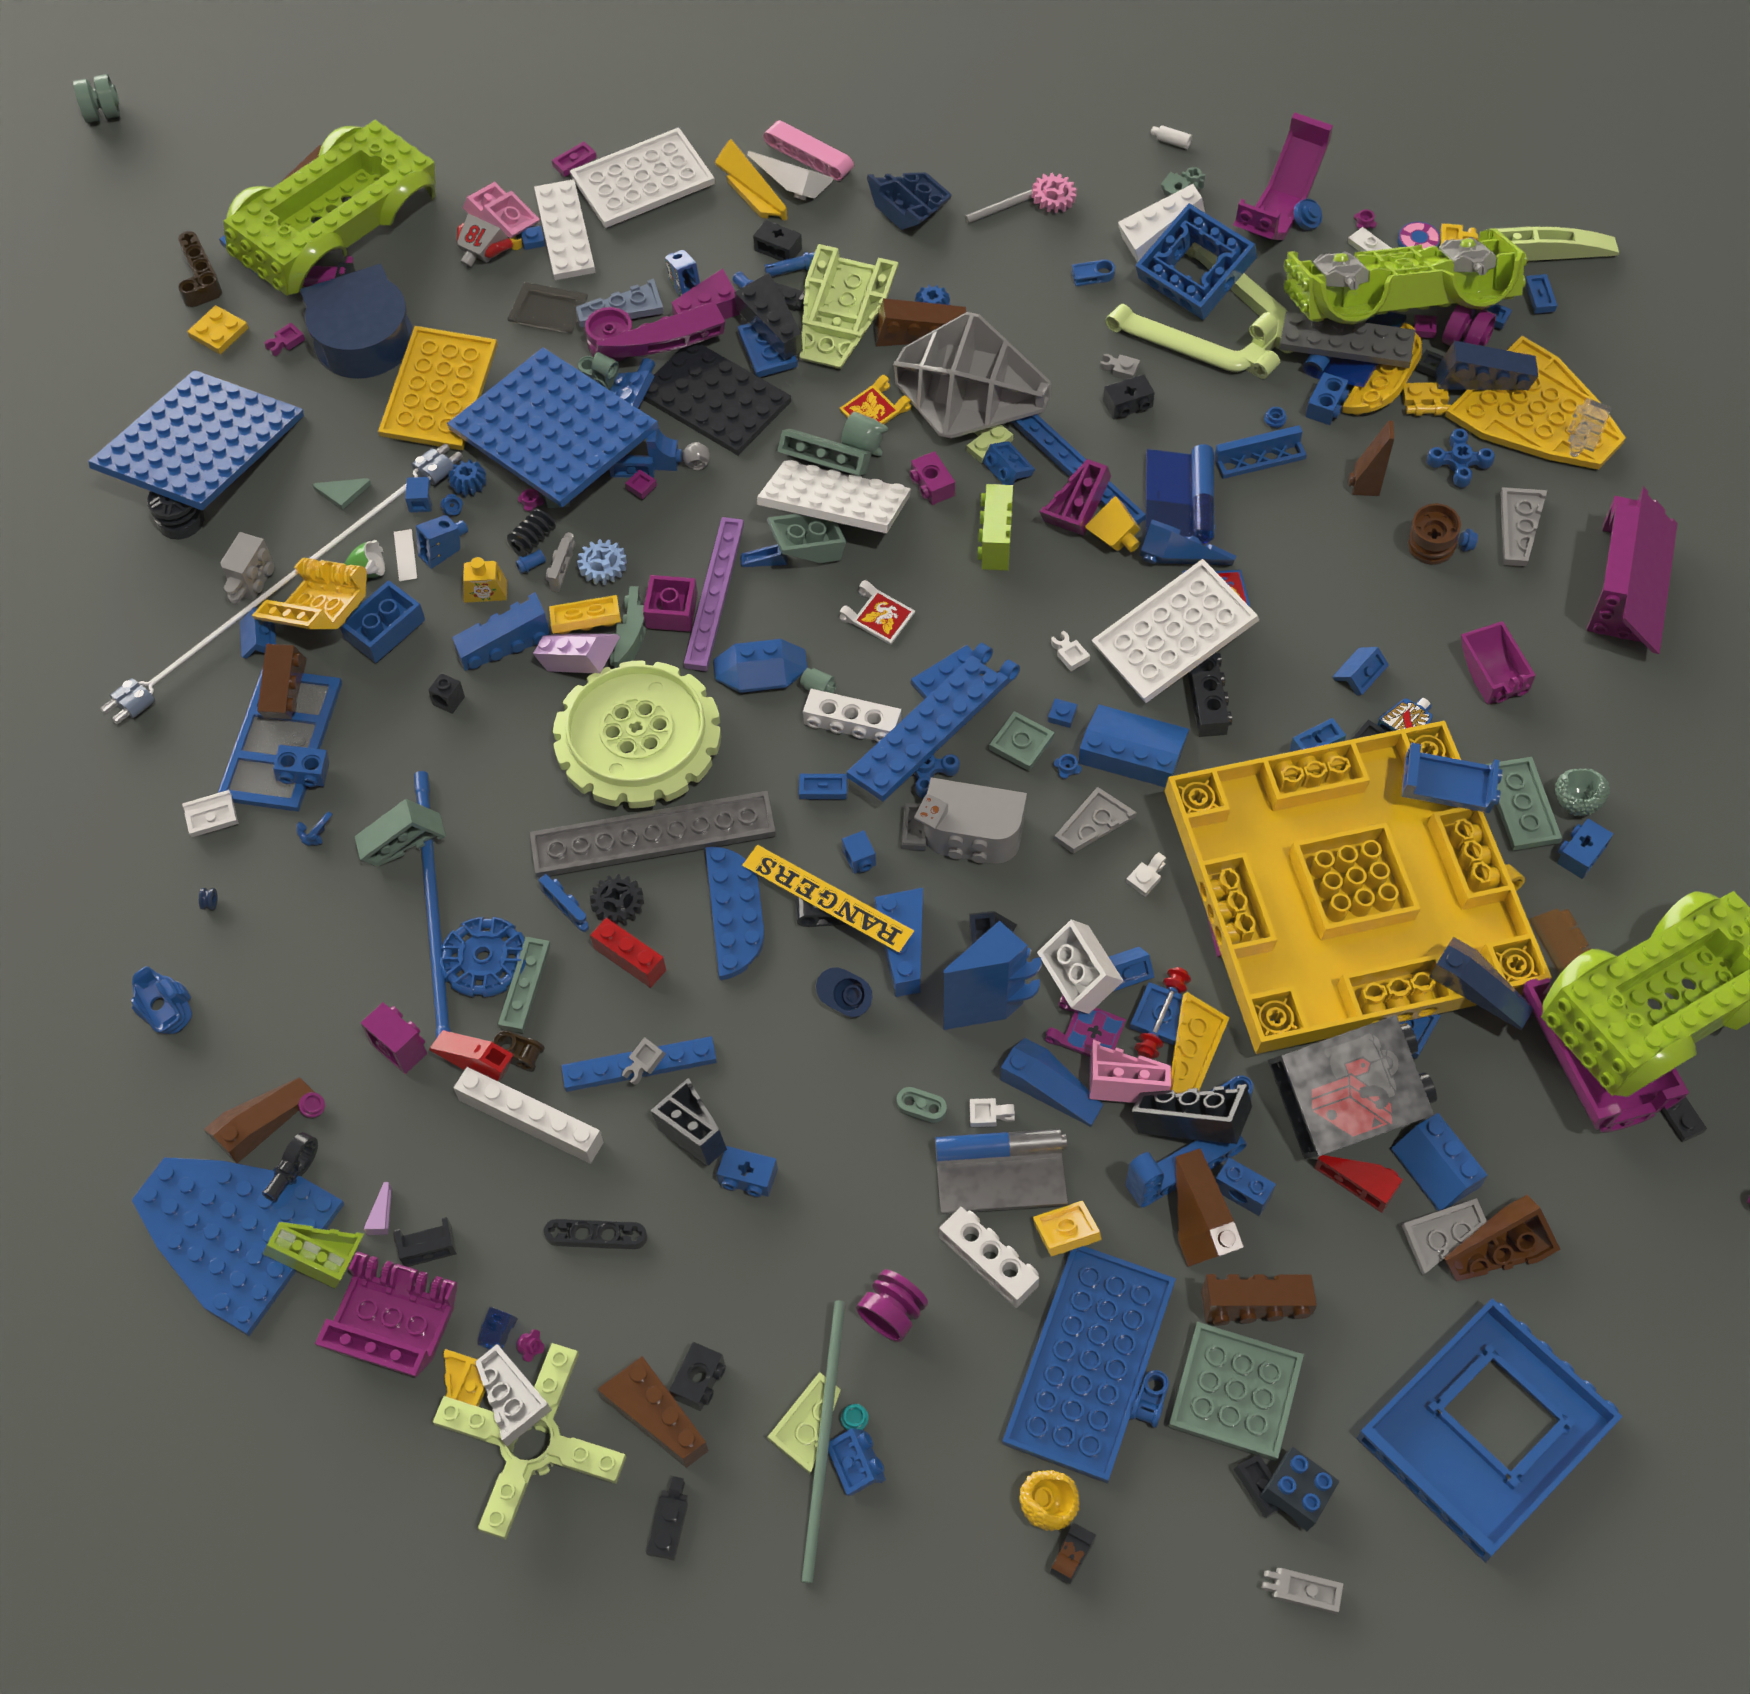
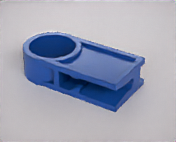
[1071,260,1115,286]

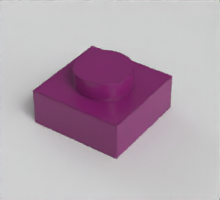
[1414,315,1437,338]
[625,470,657,499]

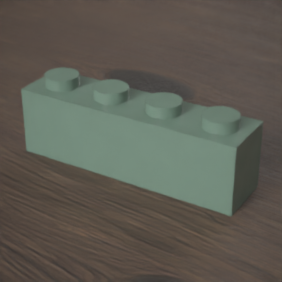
[777,429,872,476]

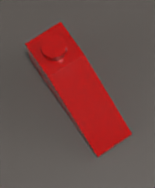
[1314,1155,1403,1213]

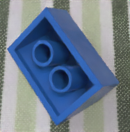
[1391,1113,1487,1211]

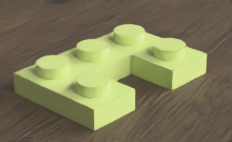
[951,424,1013,464]

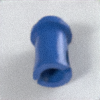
[732,272,753,288]
[515,549,546,574]

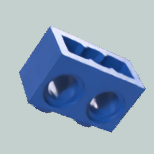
[1305,372,1350,425]
[1289,718,1346,752]
[273,745,329,787]

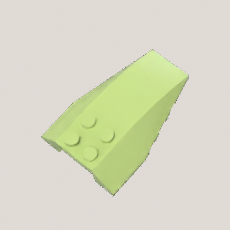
[800,244,899,369]

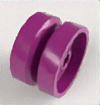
[585,307,633,362]

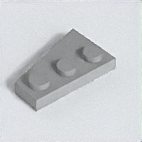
[1054,787,1137,854]

